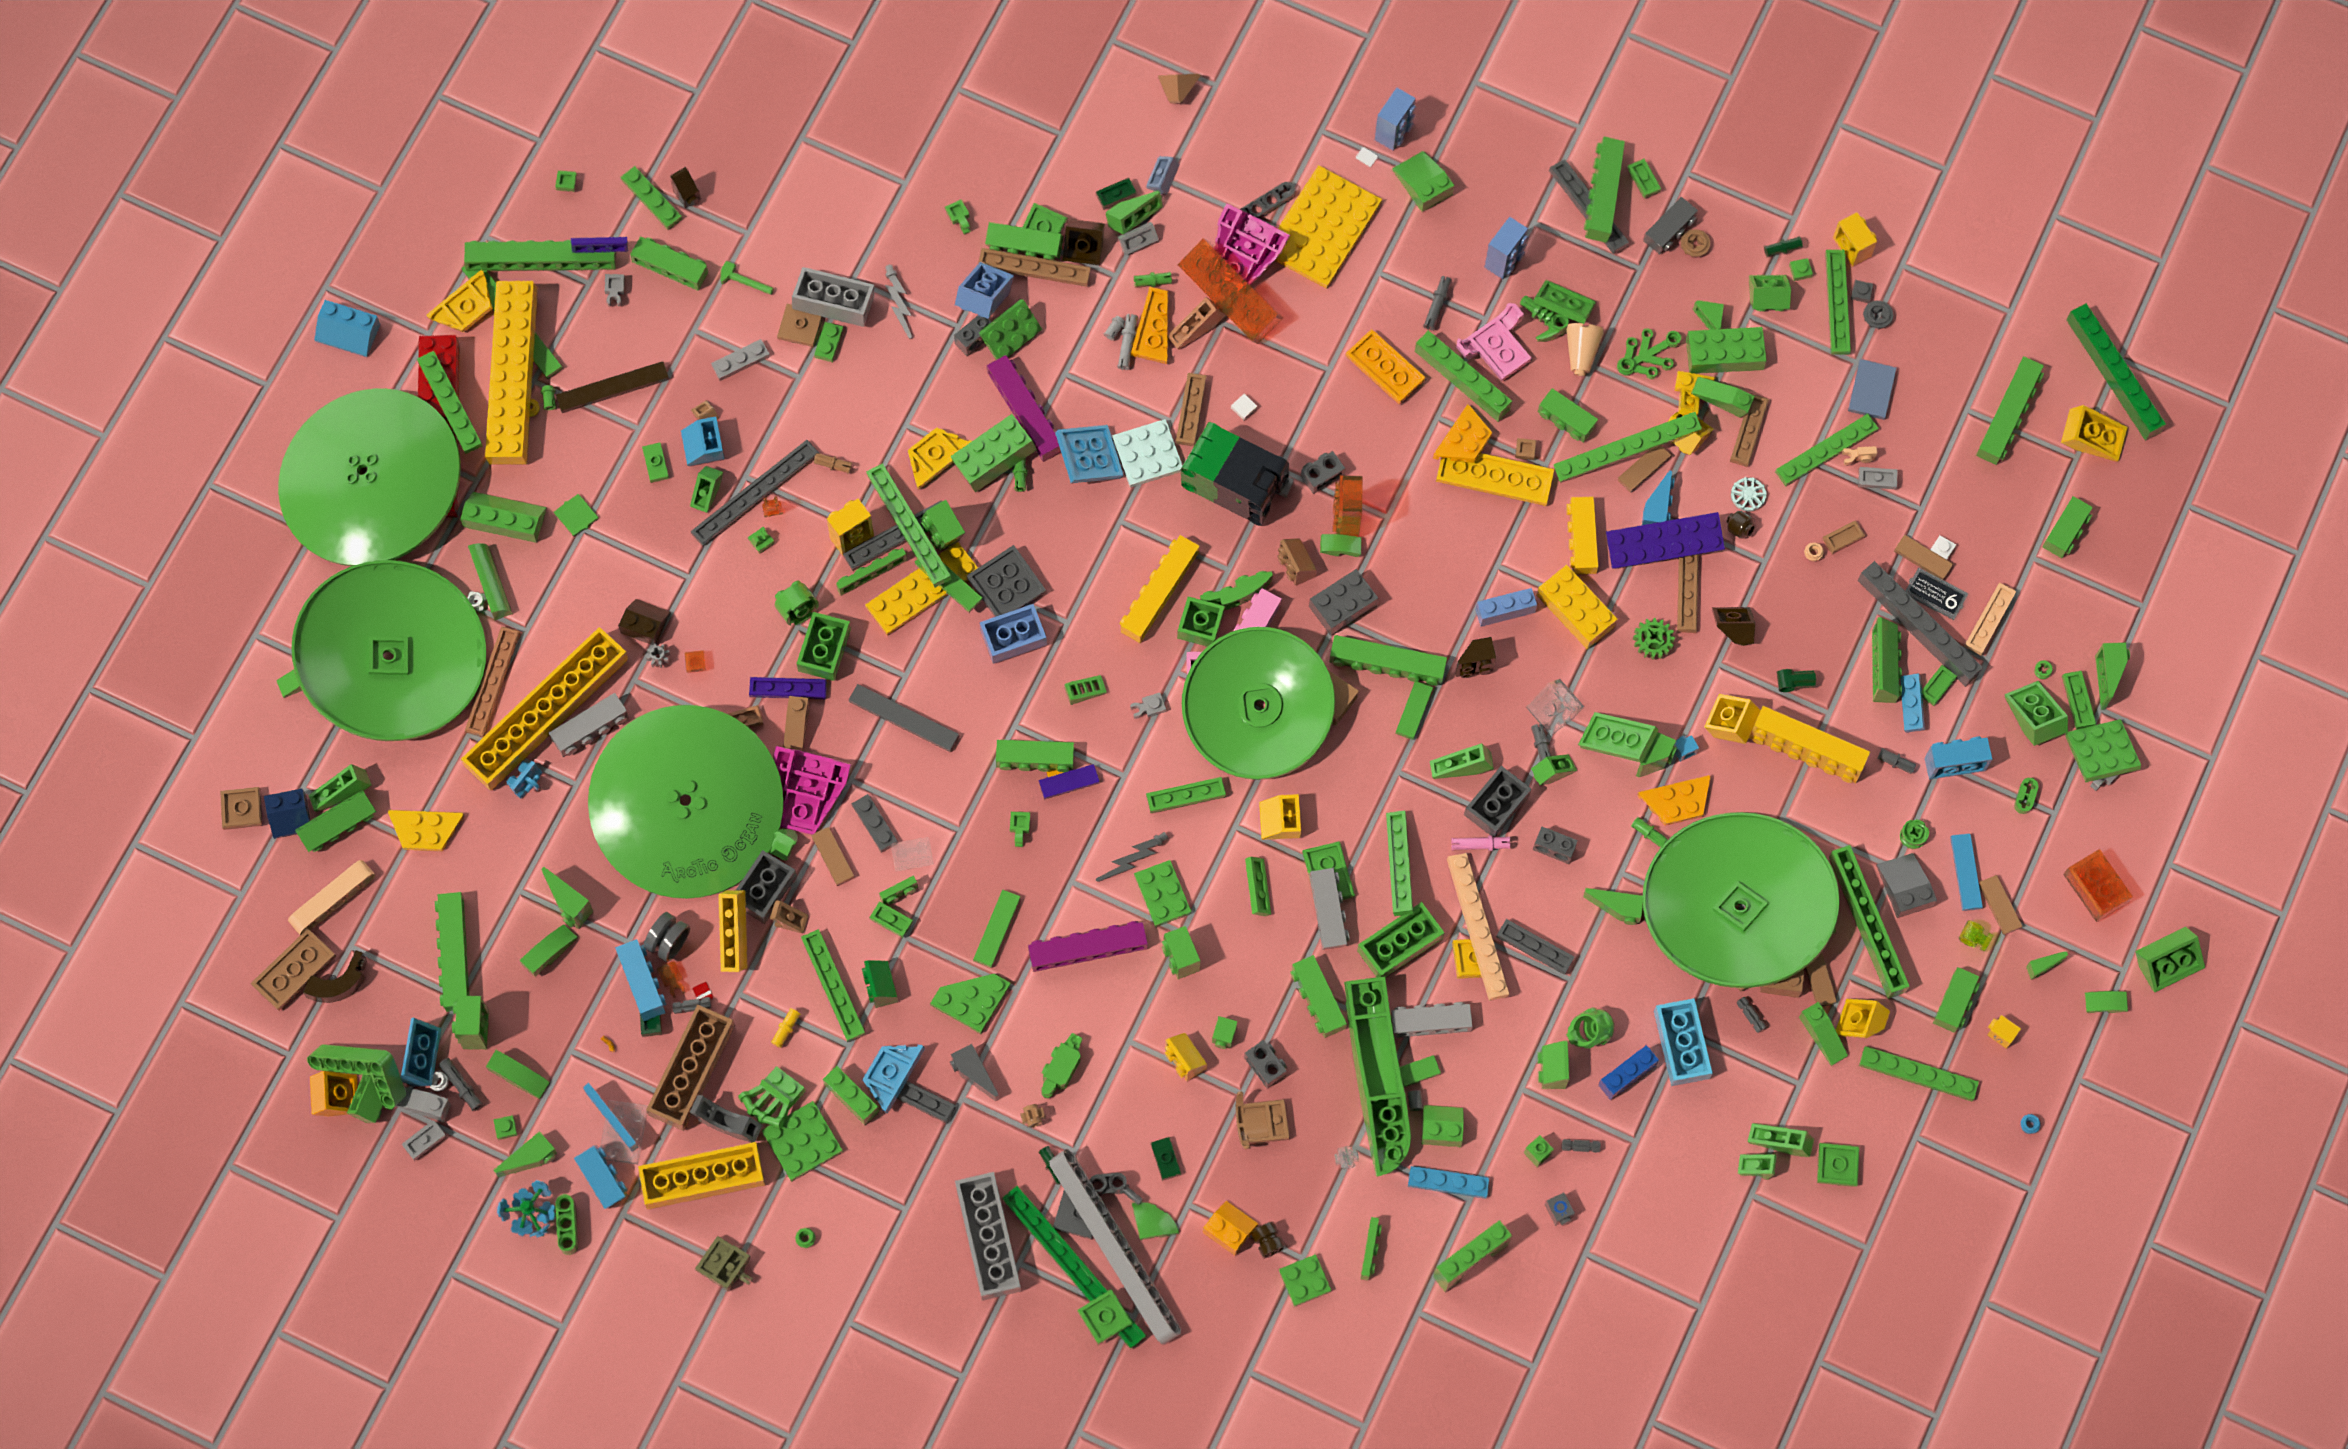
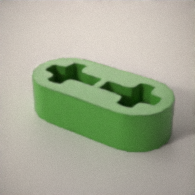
[2014,778,2038,814]

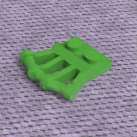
[738,1066,806,1129]

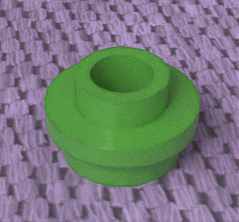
[795,1228,815,1248]

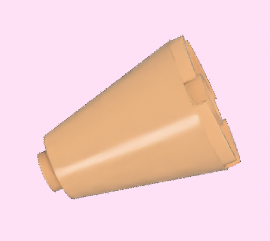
[1566,323,1603,376]

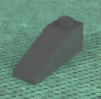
[950,1044,999,1101]

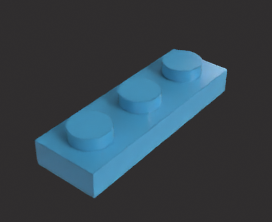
[1900,673,1925,733]

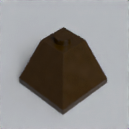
[1712,607,1755,646]

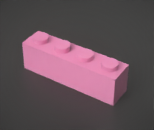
[1234,588,1282,631]

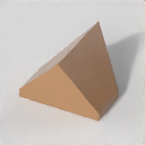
[1158,73,1201,104]

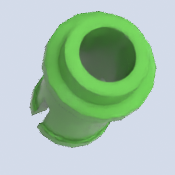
[541,385,556,411]

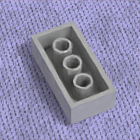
[792,267,874,327]

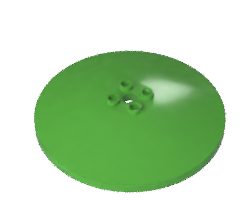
[1182,627,1335,780]

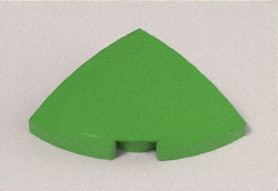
[1132,1202,1179,1240]

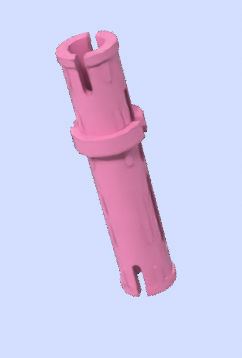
[1451,836,1510,851]

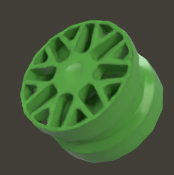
[1899,819,1929,849]

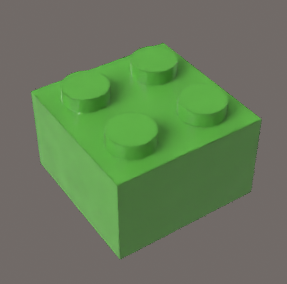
[1177,596,1225,647]
[1161,926,1200,979]

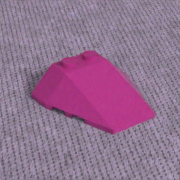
[1209,203,1290,294]
[773,746,851,835]

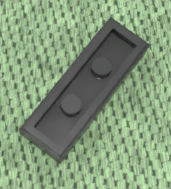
[897,1081,956,1124]

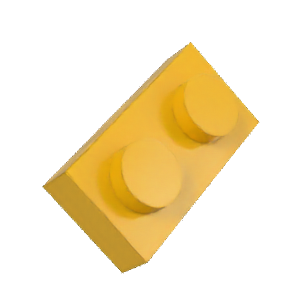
[1674,371,1715,392]
[1678,388,1699,416]

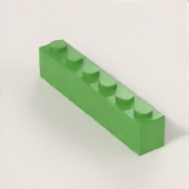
[1583,136,1625,243]
[1415,330,1512,422]
[1976,356,2044,465]
[1329,635,1447,686]
[435,892,469,1012]

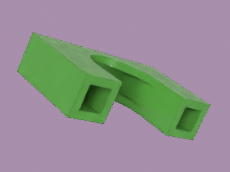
[1433,1220,1512,1292]

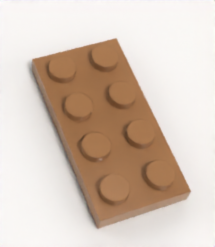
[251,929,336,1011]

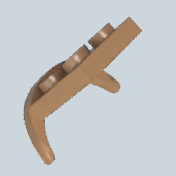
[1235,1091,1289,1149]

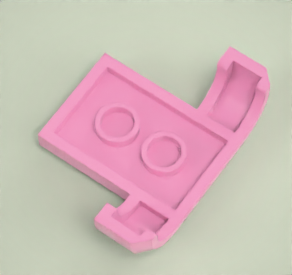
[1457,303,1531,381]

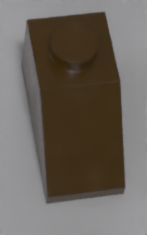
[670,166,701,208]

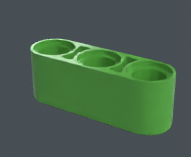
[556,1194,578,1255]

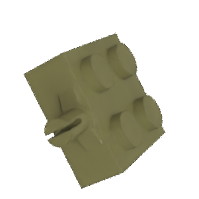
[695,1236,753,1292]

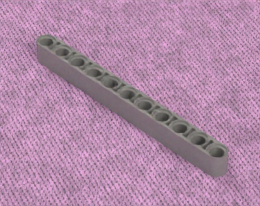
[1049,1149,1181,1345]

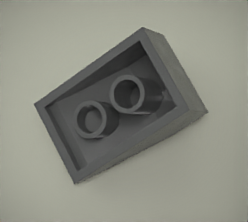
[1876,853,1937,918]

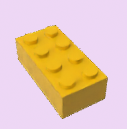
[1536,565,1618,650]

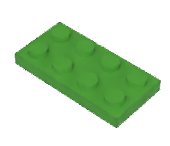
[1578,712,1659,763]

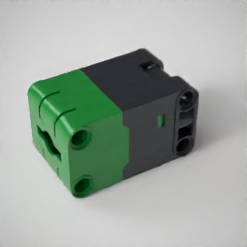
[1180,422,1289,526]

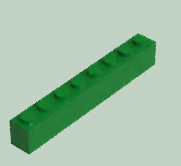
[2066,303,2166,441]

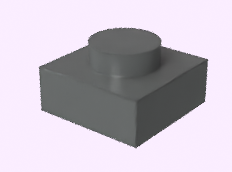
[1851,280,1873,303]

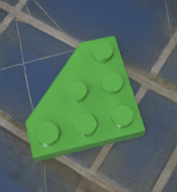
[930,974,1011,1034]

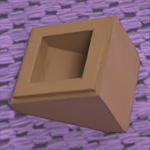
[691,400,719,420]

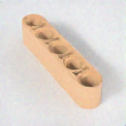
[288,860,375,935]

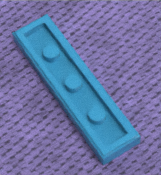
[1950,834,1983,911]
[583,1083,639,1151]

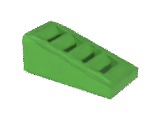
[1064,675,1107,705]
[2026,951,2068,980]

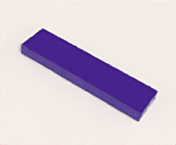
[749,677,827,700]

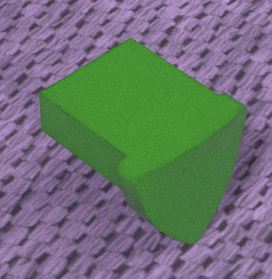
[769,829,798,861]

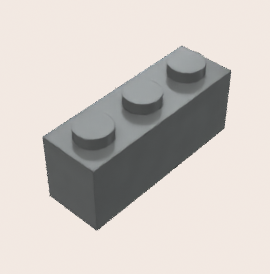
[1643,197,1698,255]

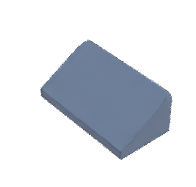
[1146,156,1179,195]

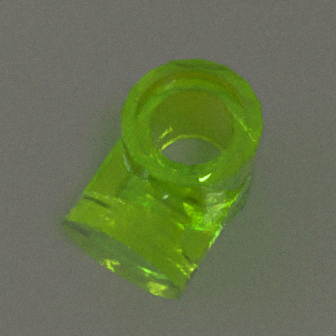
[1958,920,1993,952]

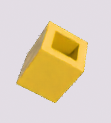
[1987,1015,2021,1049]

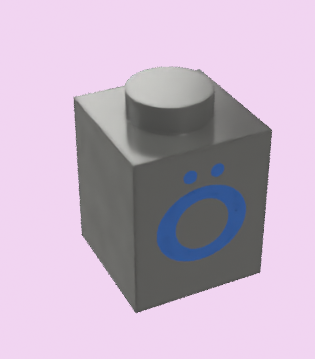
[1545,1192,1575,1226]

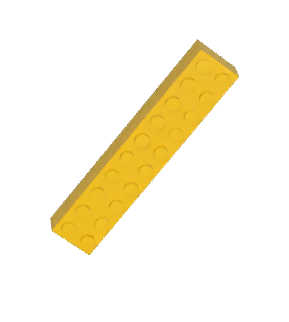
[485,281,538,465]
[461,627,628,791]

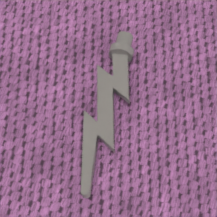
[885,265,913,339]

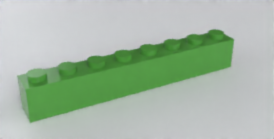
[464,240,615,271]
[1829,845,1910,999]

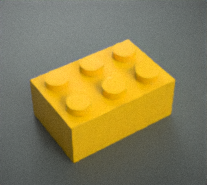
[827,498,874,556]

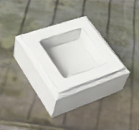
[1231,394,1257,420]

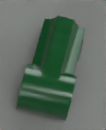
[1777,669,1816,693]

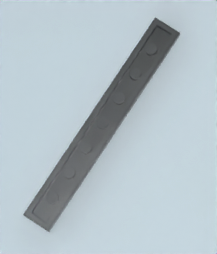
[690,440,819,547]

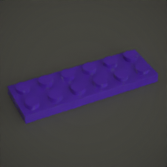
[1606,512,1725,569]

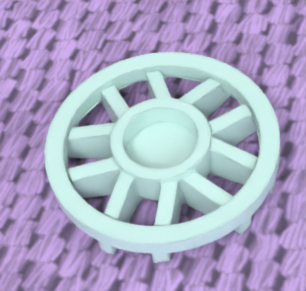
[1731,477,1766,511]

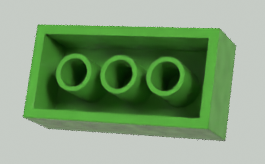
[1686,327,1766,374]
[950,414,1037,492]
[1357,902,1444,978]

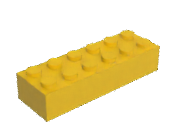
[1749,706,1870,784]
[638,1142,765,1210]

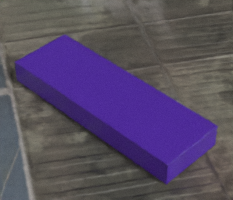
[571,237,628,253]
[1039,764,1099,800]

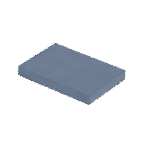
[1848,359,1896,420]

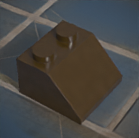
[1063,219,1105,266]
[618,599,671,646]

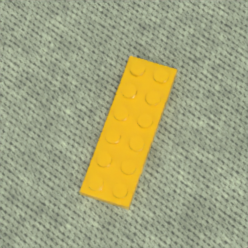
[1436,453,1554,506]
[865,542,978,636]

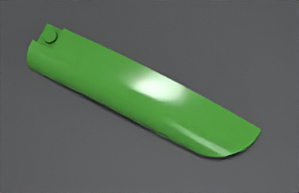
[1344,976,1411,1177]

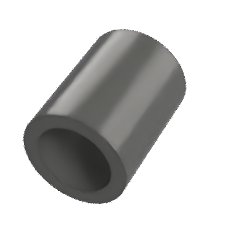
[1408,1090,1423,1111]

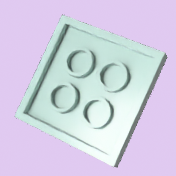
[1112,419,1182,488]

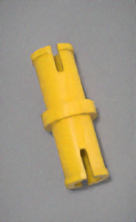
[771,1008,801,1048]

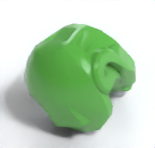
[1566,1007,1615,1048]

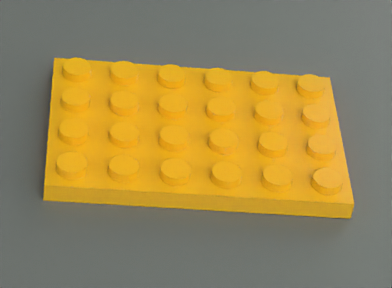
[1274,165,1382,289]

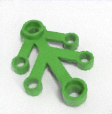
[1617,328,1681,379]

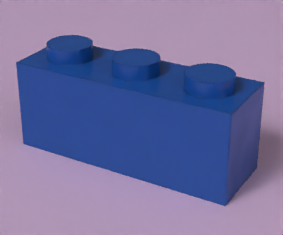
[1598,1045,1659,1100]

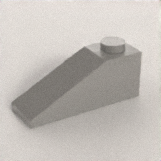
[395,1087,451,1123]

